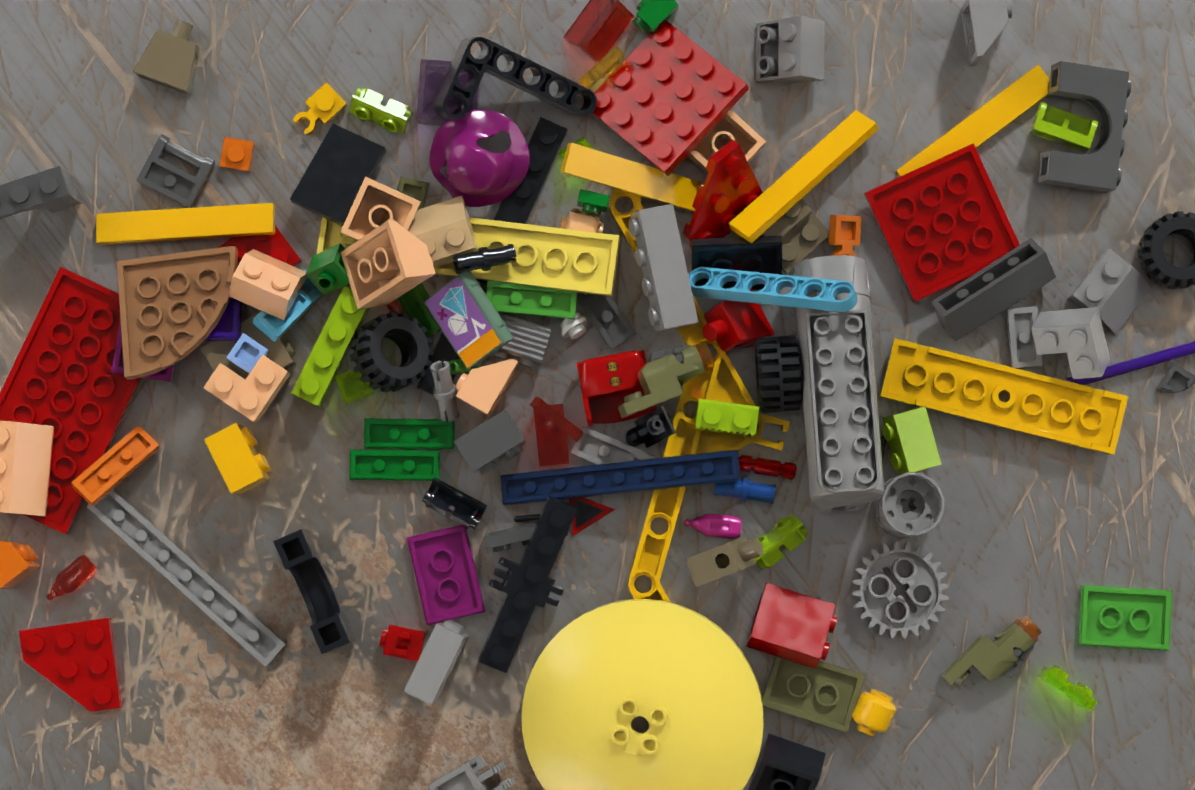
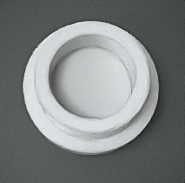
[559,313,589,340]

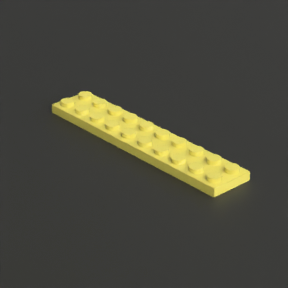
[317,217,620,296]

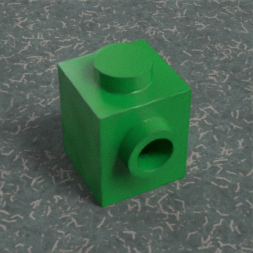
[306,243,350,295]

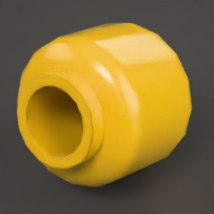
[852,689,896,736]

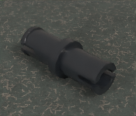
[453,244,517,274]

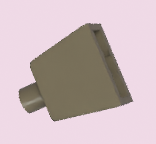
[133,19,200,96]
[685,536,763,587]

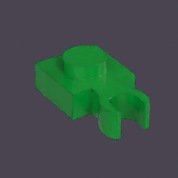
[577,189,609,215]

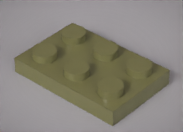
[762,656,865,733]

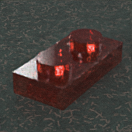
[533,404,570,467]

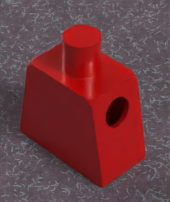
[703,289,775,352]

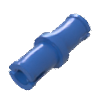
[714,478,776,504]

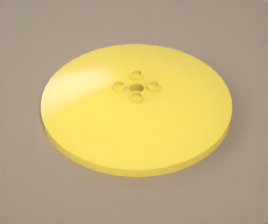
[521,599,764,790]

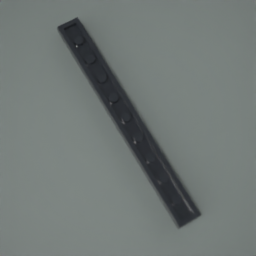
[417,117,568,396]

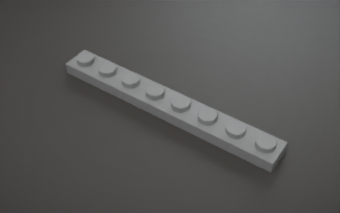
[87,489,287,667]

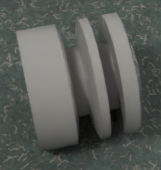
[873,472,944,537]

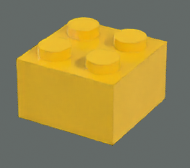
[204,423,271,495]

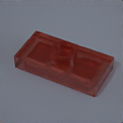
[530,397,584,443]

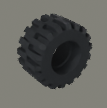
[1138,211,1195,289]
[350,312,433,393]
[755,335,803,413]

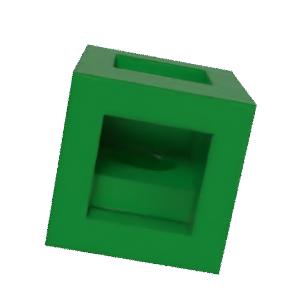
[632,0,679,33]

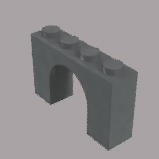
[1038,61,1131,193]
[0,166,81,220]

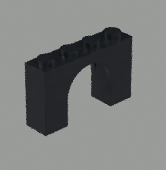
[273,529,355,654]

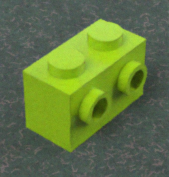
[882,406,941,475]

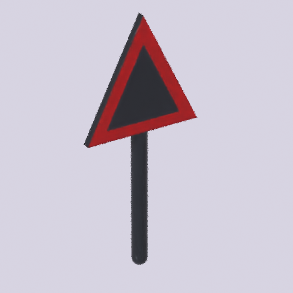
[514,497,615,536]

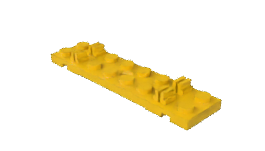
[879,338,1128,455]

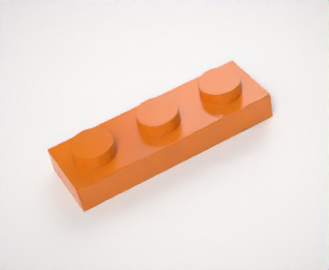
[71,425,160,507]

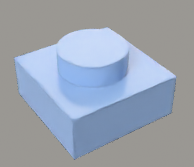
[226,333,269,374]

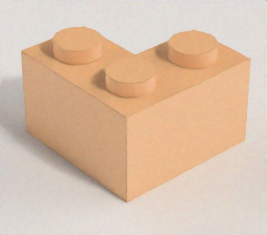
[203,355,291,423]

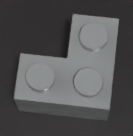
[1031,307,1110,379]

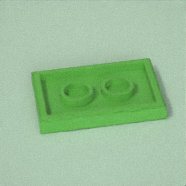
[1078,585,1172,651]

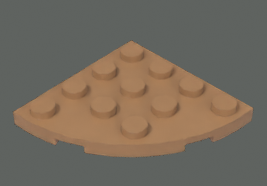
[117,246,238,380]

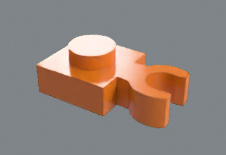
[828,215,862,257]

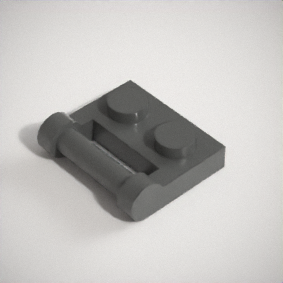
[137,134,215,208]

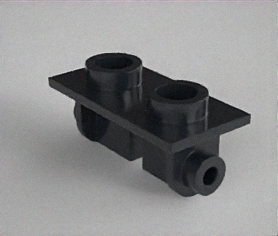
[625,405,676,448]
[422,477,488,530]

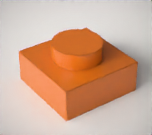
[219,137,255,172]

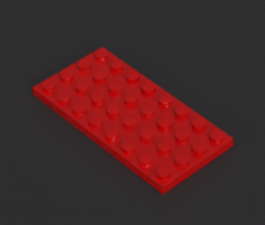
[0,267,141,535]

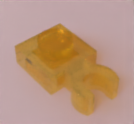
[578,46,625,89]

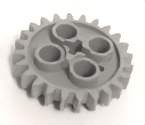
[851,541,950,639]

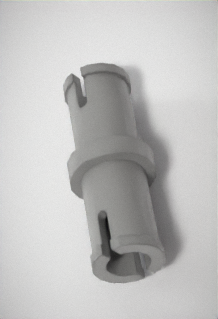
[430,361,460,422]

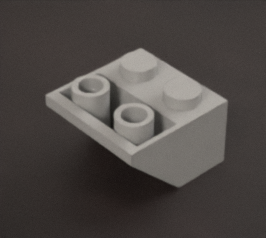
[756,16,825,83]

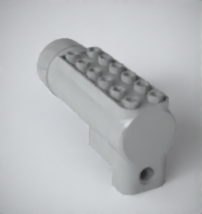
[793,255,885,513]

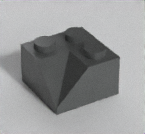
[454,409,526,475]

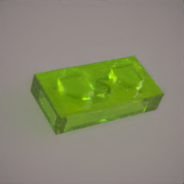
[1037,665,1098,711]

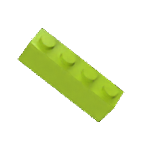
[291,286,371,408]

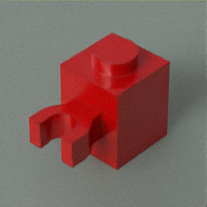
[379,624,426,662]

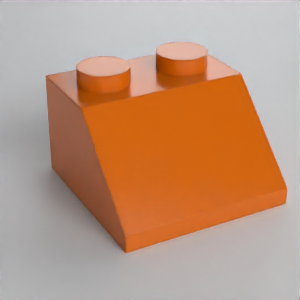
[0,540,40,589]

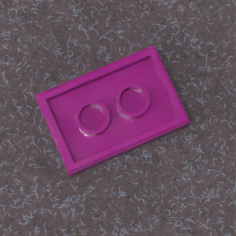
[407,525,486,625]

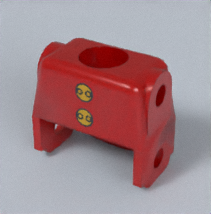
[576,349,657,428]

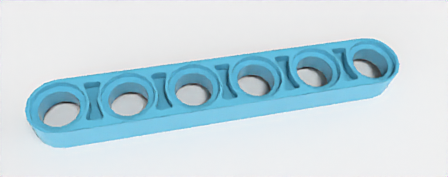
[688,267,858,312]

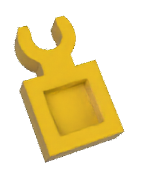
[293,82,347,135]

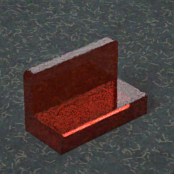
[563,0,634,64]

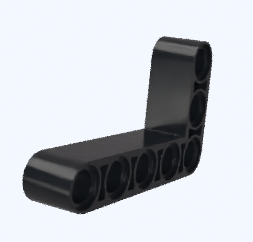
[434,37,597,119]

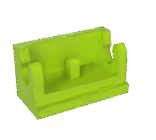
[1029,102,1098,153]

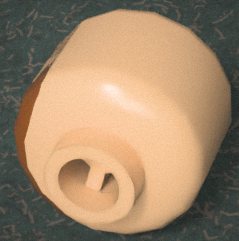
[559,208,604,233]

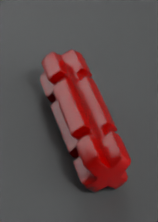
[739,455,797,480]

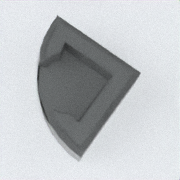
[1156,363,1195,393]

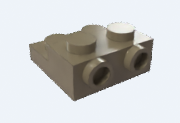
[760,199,829,275]

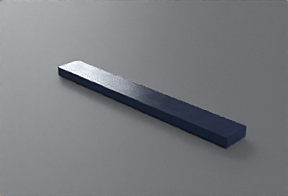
[500,450,741,506]

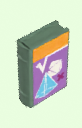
[424,271,514,370]

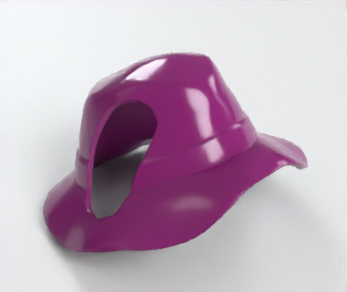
[429,109,530,207]

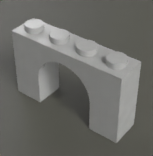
[404,620,469,705]

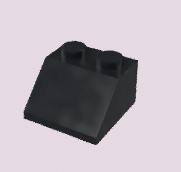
[748,734,826,790]

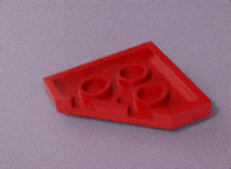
[682,140,763,249]
[19,618,122,712]

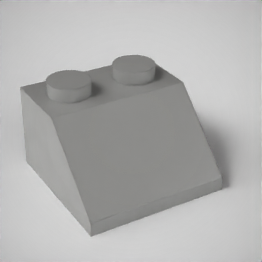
[961,0,1012,67]
[1067,248,1152,335]

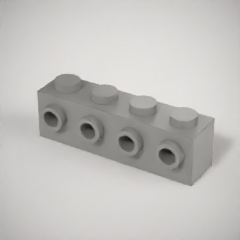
[629,204,698,332]

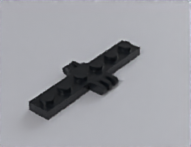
[478,496,578,673]

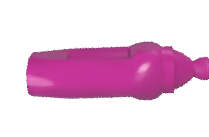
[684,513,741,539]

